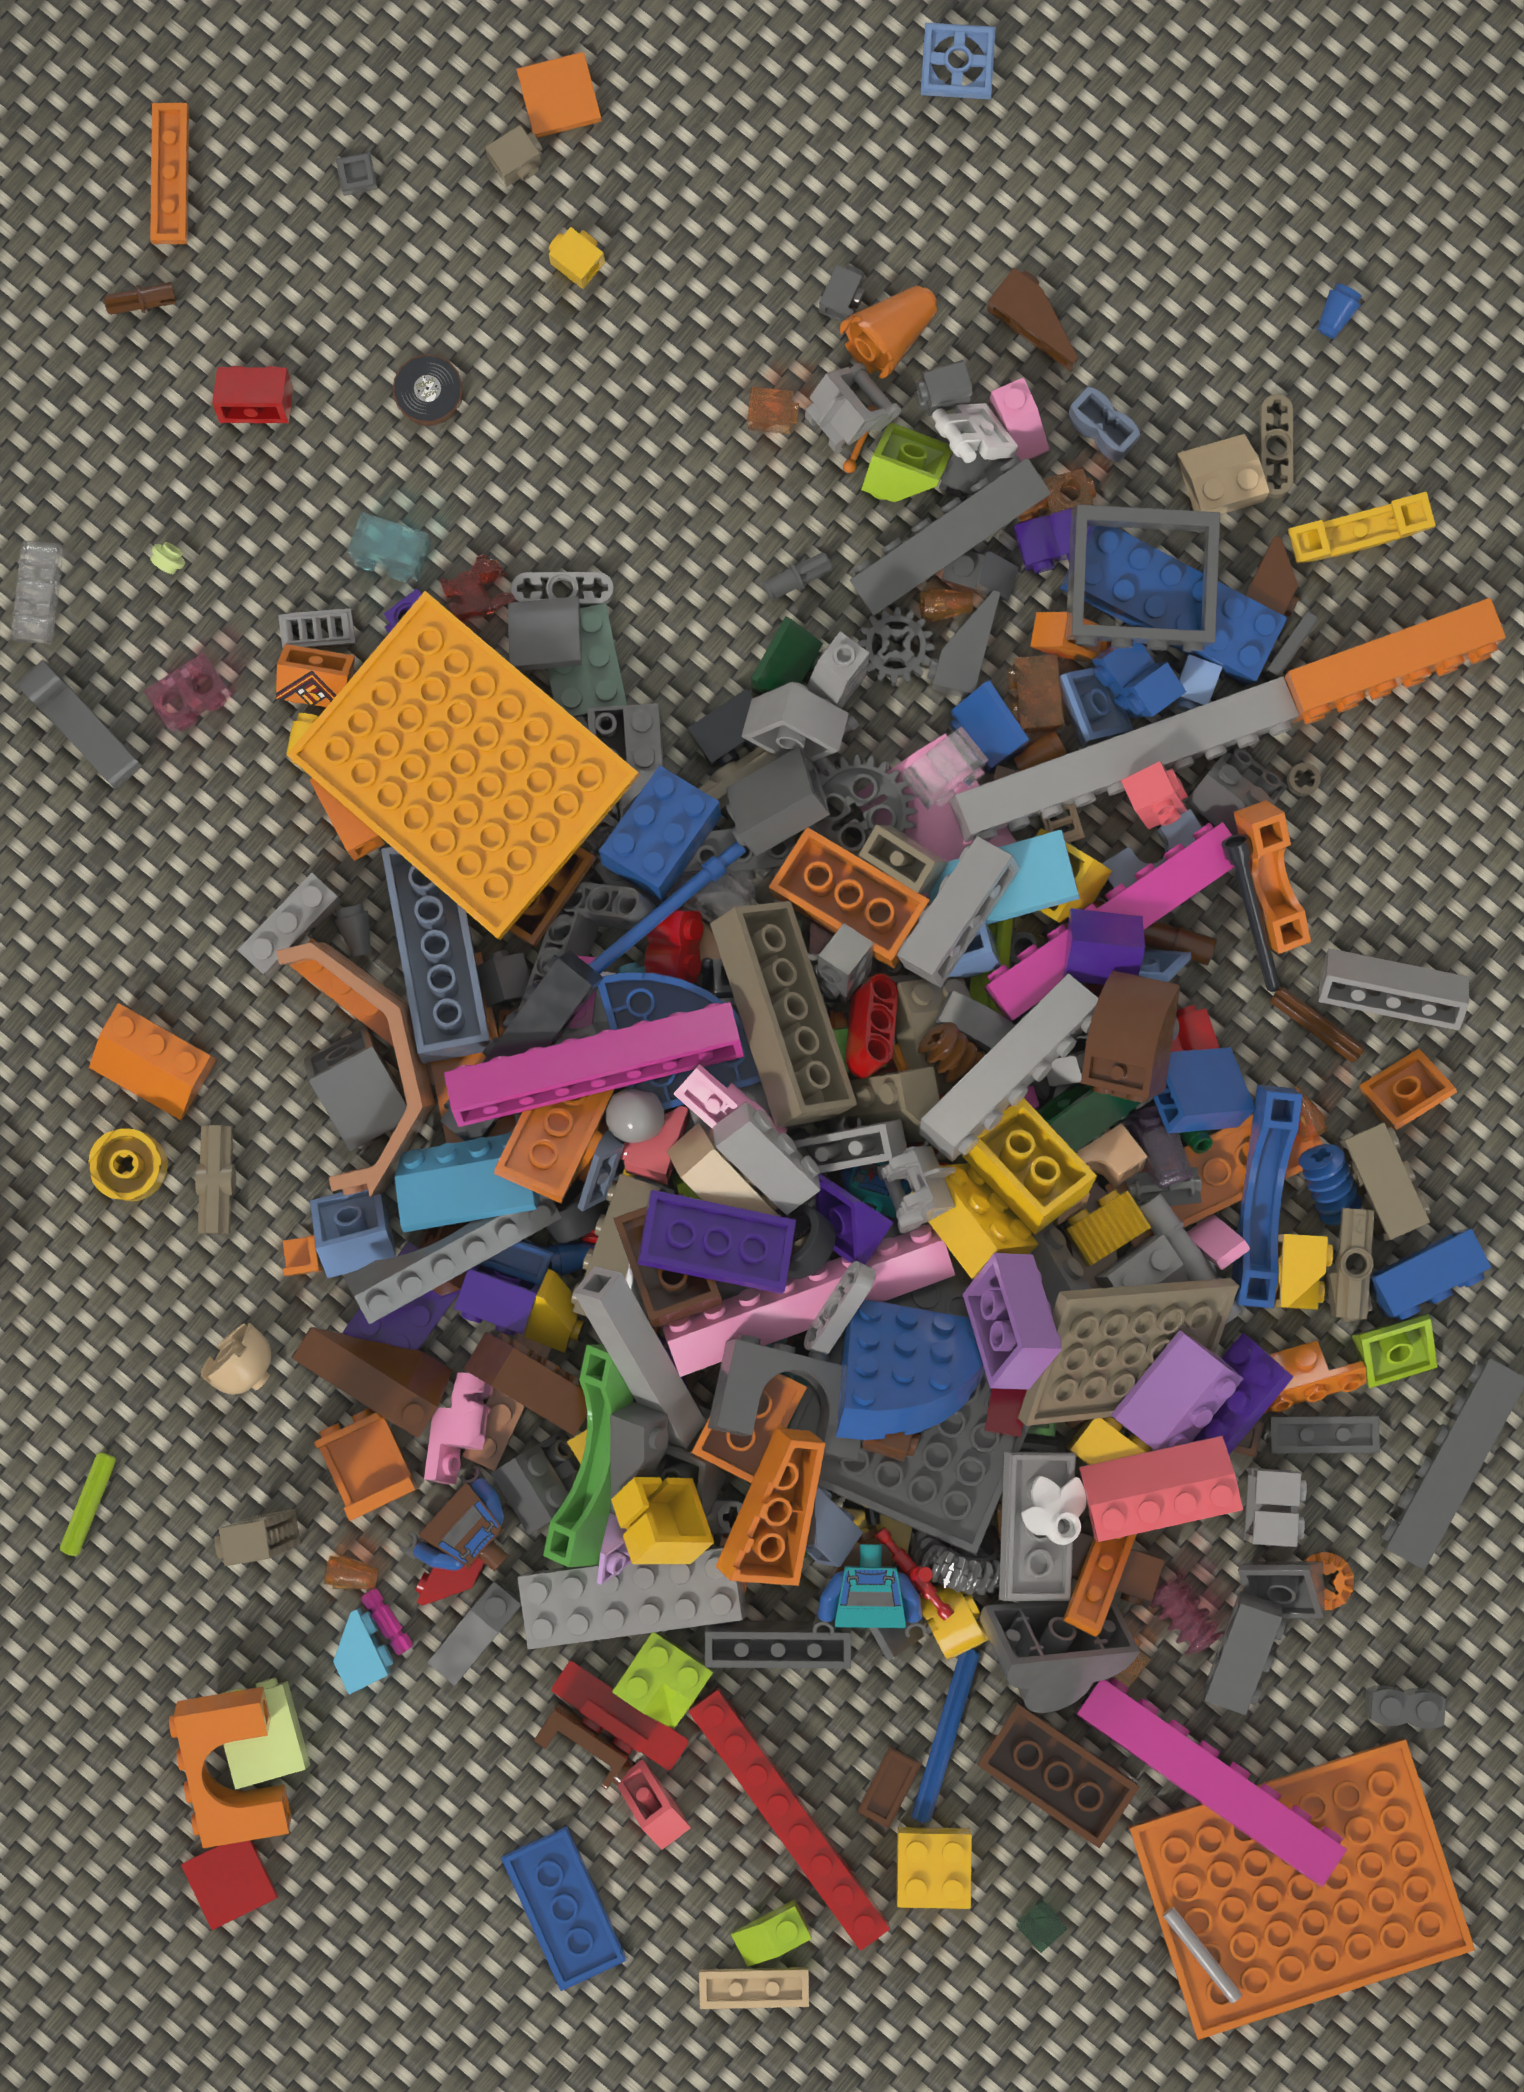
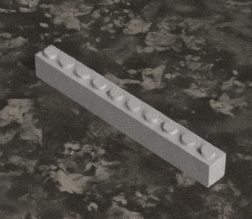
[950,676,1300,843]

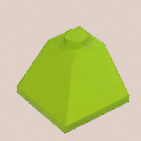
[861,422,953,502]

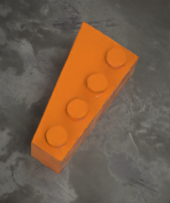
[715,1427,826,1586]

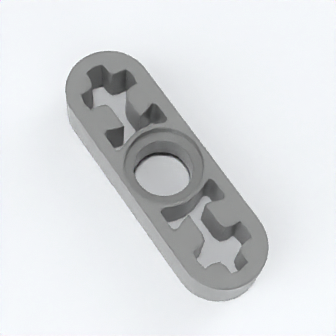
[511,572,614,607]
[804,1261,875,1355]

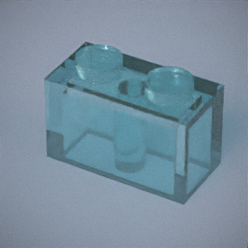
[348,512,432,582]

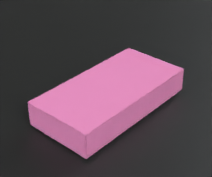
[1187,1214,1250,1270]

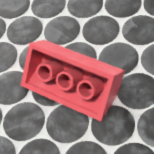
[1079,1436,1243,1542]

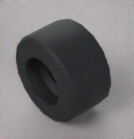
[546,1182,608,1243]

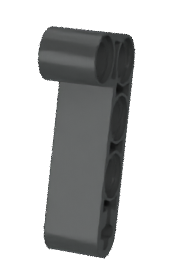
[16,659,143,790]

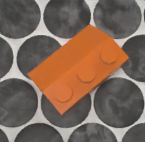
[89,1003,217,1121]

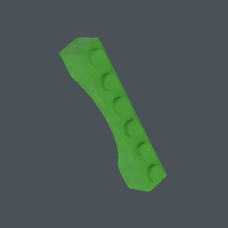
[543,1344,634,1567]

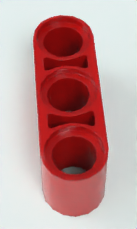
[845,973,898,1079]

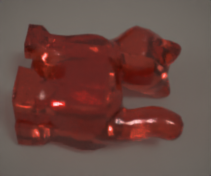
[440,554,515,623]

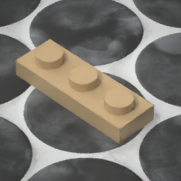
[699,1967,809,2009]

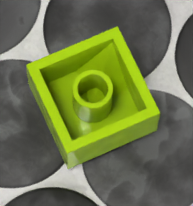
[612,1632,714,1729]

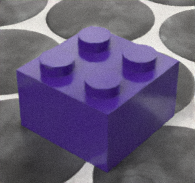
[454,1264,540,1335]

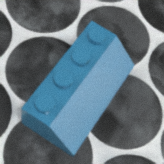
[395,1132,541,1232]

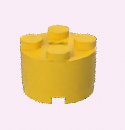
[89,1128,168,1201]
[919,1583,989,1660]

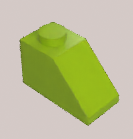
[731,1899,812,1967]

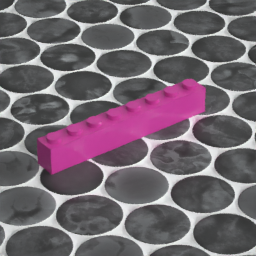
[984,822,1234,1021]
[444,1002,744,1127]
[1076,1677,1347,1887]

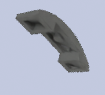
[934,991,1053,1100]

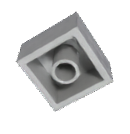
[741,682,849,762]

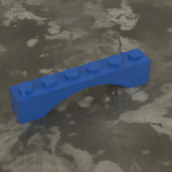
[1231,1085,1303,1308]

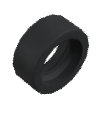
[780,1205,836,1279]

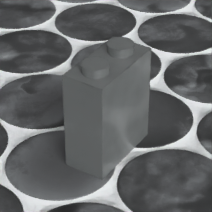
[726,747,830,856]

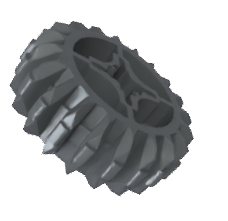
[910,1530,1001,1595]

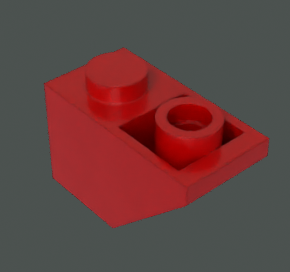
[415,1558,485,1606]

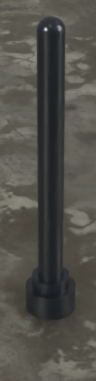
[1221,834,1280,992]

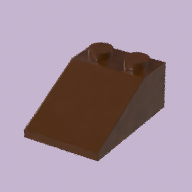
[613,1193,722,1329]

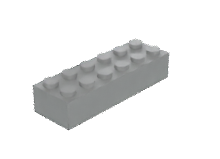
[518,1545,747,1649]

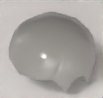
[606,1087,665,1143]

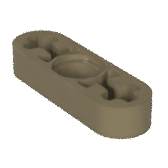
[1259,394,1293,499]

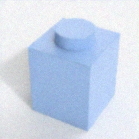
[1174,655,1222,712]

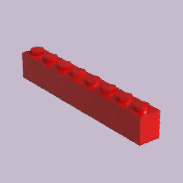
[688,1686,890,1951]

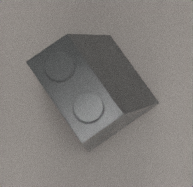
[304,1026,407,1151]

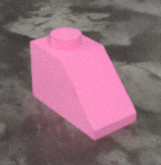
[989,378,1050,461]

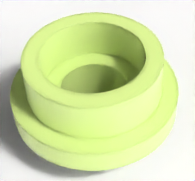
[150,542,185,574]

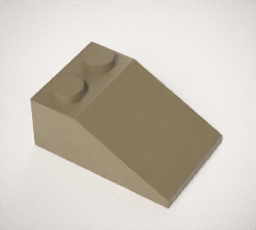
[895,977,979,1095]

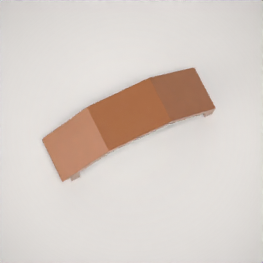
[276,942,435,1197]

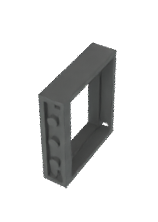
[1066,504,1220,652]

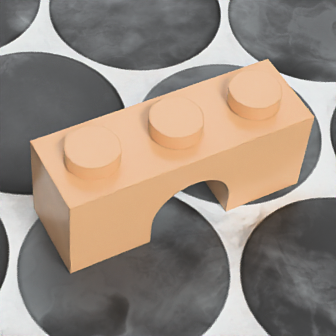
[1053,1123,1148,1226]

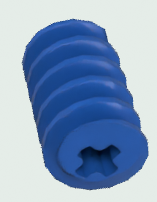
[1299,1144,1362,1226]

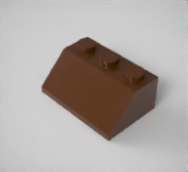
[508,847,596,947]

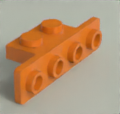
[1264,1341,1367,1413]

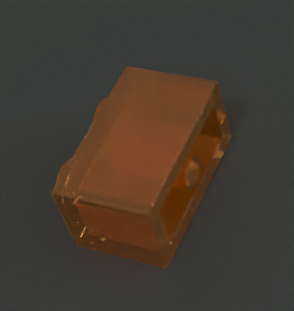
[1007,654,1064,734]

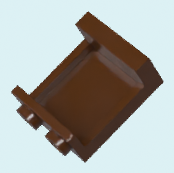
[534,1702,631,1790]

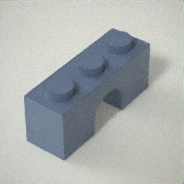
[1102,809,1202,891]

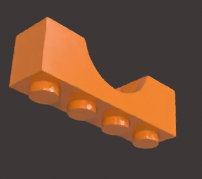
[1234,800,1311,954]

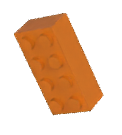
[768,827,931,969]

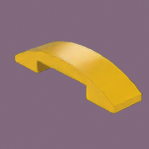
[1287,492,1436,564]

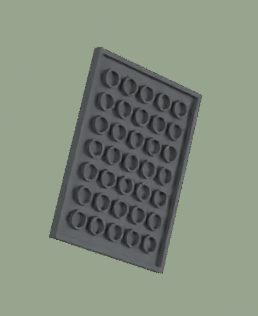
[789,1214,1030,1555]

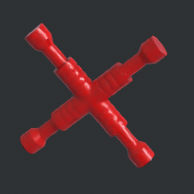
[874,1527,954,1621]

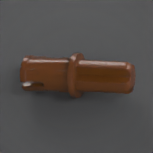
[104,282,176,315]

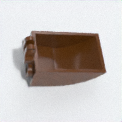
[1081,970,1180,1103]

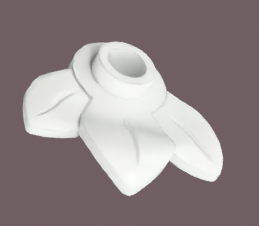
[1021,1476,1086,1545]

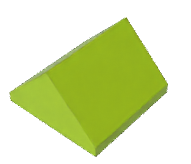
[1352,1314,1438,1388]

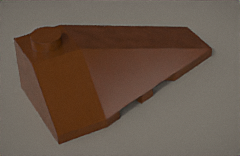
[291,1327,452,1438]

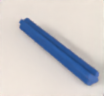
[912,1648,980,1824]

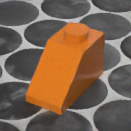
[1030,612,1111,663]

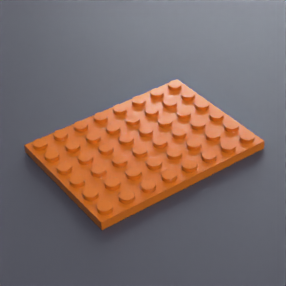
[1128,1737,1475,2040]

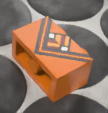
[276,644,355,708]

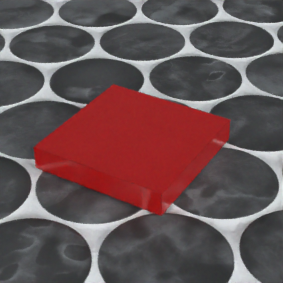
[181,1840,279,1930]

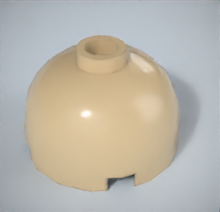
[201,1323,271,1395]

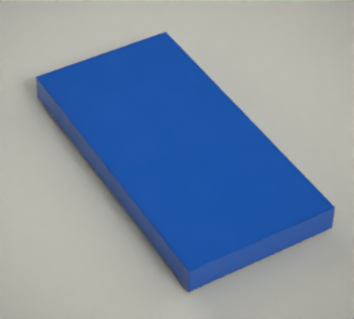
[501,1825,627,1991]

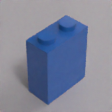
[1153,1047,1256,1134]

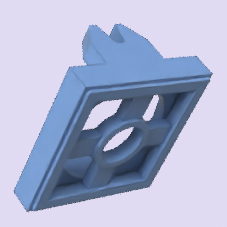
[921,22,996,99]

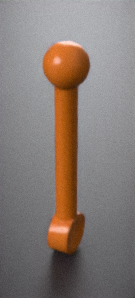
[843,405,878,473]

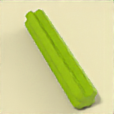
[60,1452,116,1556]

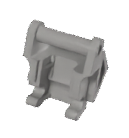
[805,362,901,455]
[877,1146,956,1233]

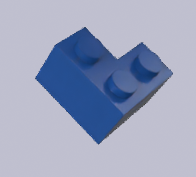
[1092,643,1187,718]

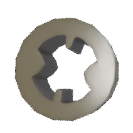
[1286,763,1321,797]

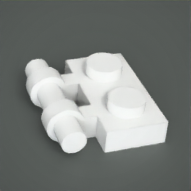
[932,403,1018,463]

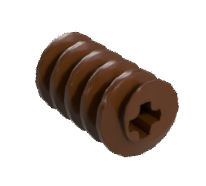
[918,1022,985,1087]

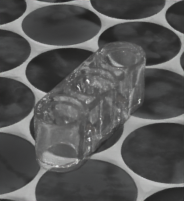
[12,540,63,644]

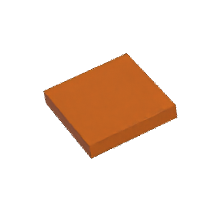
[516,52,602,138]

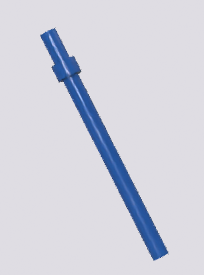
[588,841,746,974]

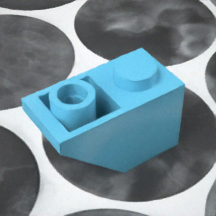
[333,1607,394,1694]

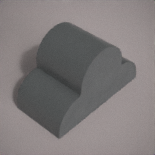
[980,1598,1140,1713]

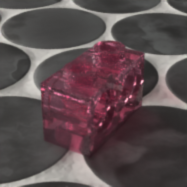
[144,652,232,732]

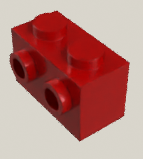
[212,366,293,423]

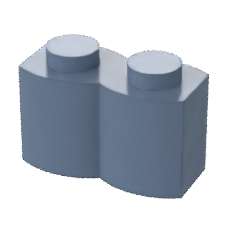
[1068,387,1140,462]

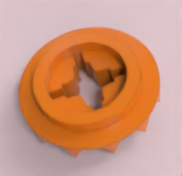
[1304,1552,1354,1610]

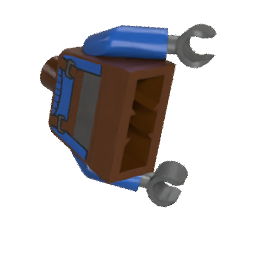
[399,1465,509,1572]

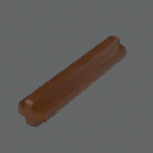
[1270,987,1365,1062]

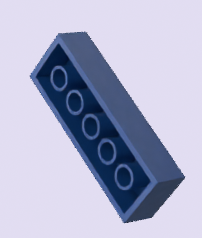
[1060,526,1287,686]

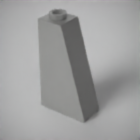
[807,631,869,709]

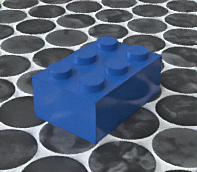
[599,765,722,902]
[1369,1229,1492,1320]

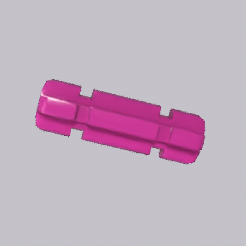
[361,1588,413,1655]

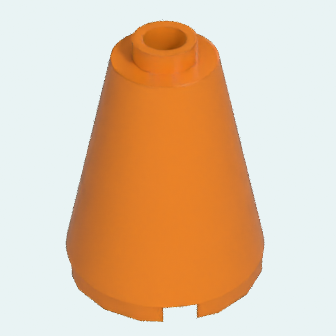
[840,285,937,379]

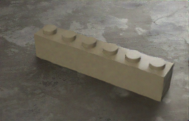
[215,1509,301,1566]

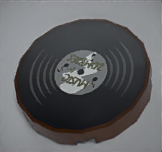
[393,354,464,426]

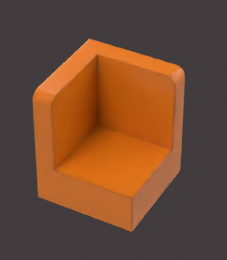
[283,1235,324,1276]

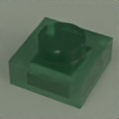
[1016,1899,1068,1953]

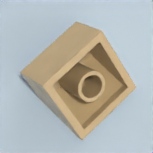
[1176,434,1269,515]

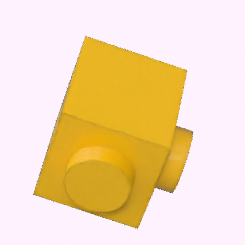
[549,227,605,290]

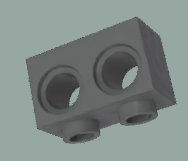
[817,923,874,1003]

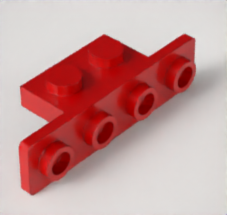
[551,1661,689,1770]

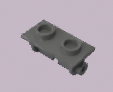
[1126,1167,1202,1206]

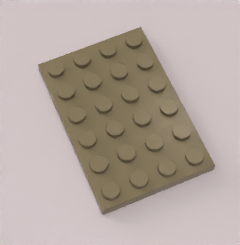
[1018,1278,1239,1426]

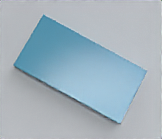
[929,830,1080,925]

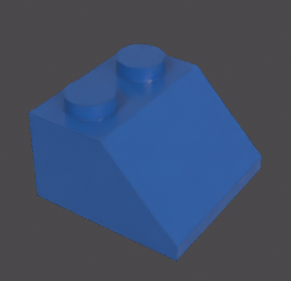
[949,680,1029,774]

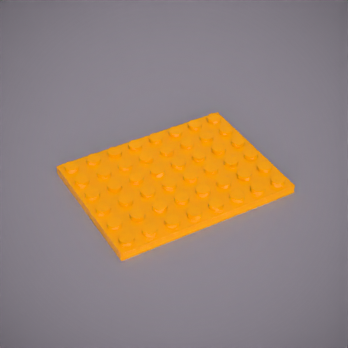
[287,591,641,940]

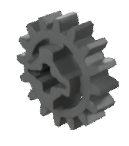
[858,607,934,686]

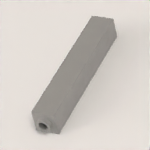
[573,1266,706,1449]

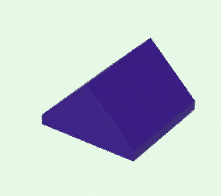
[1063,908,1145,985]
[815,1174,893,1265]

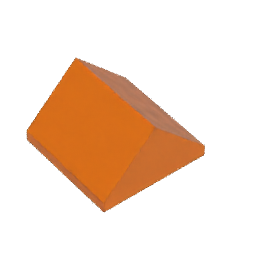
[1359,1048,1457,1131]

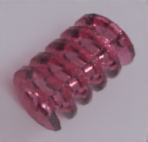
[1149,1573,1225,1656]

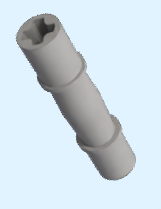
[1138,1192,1242,1323]

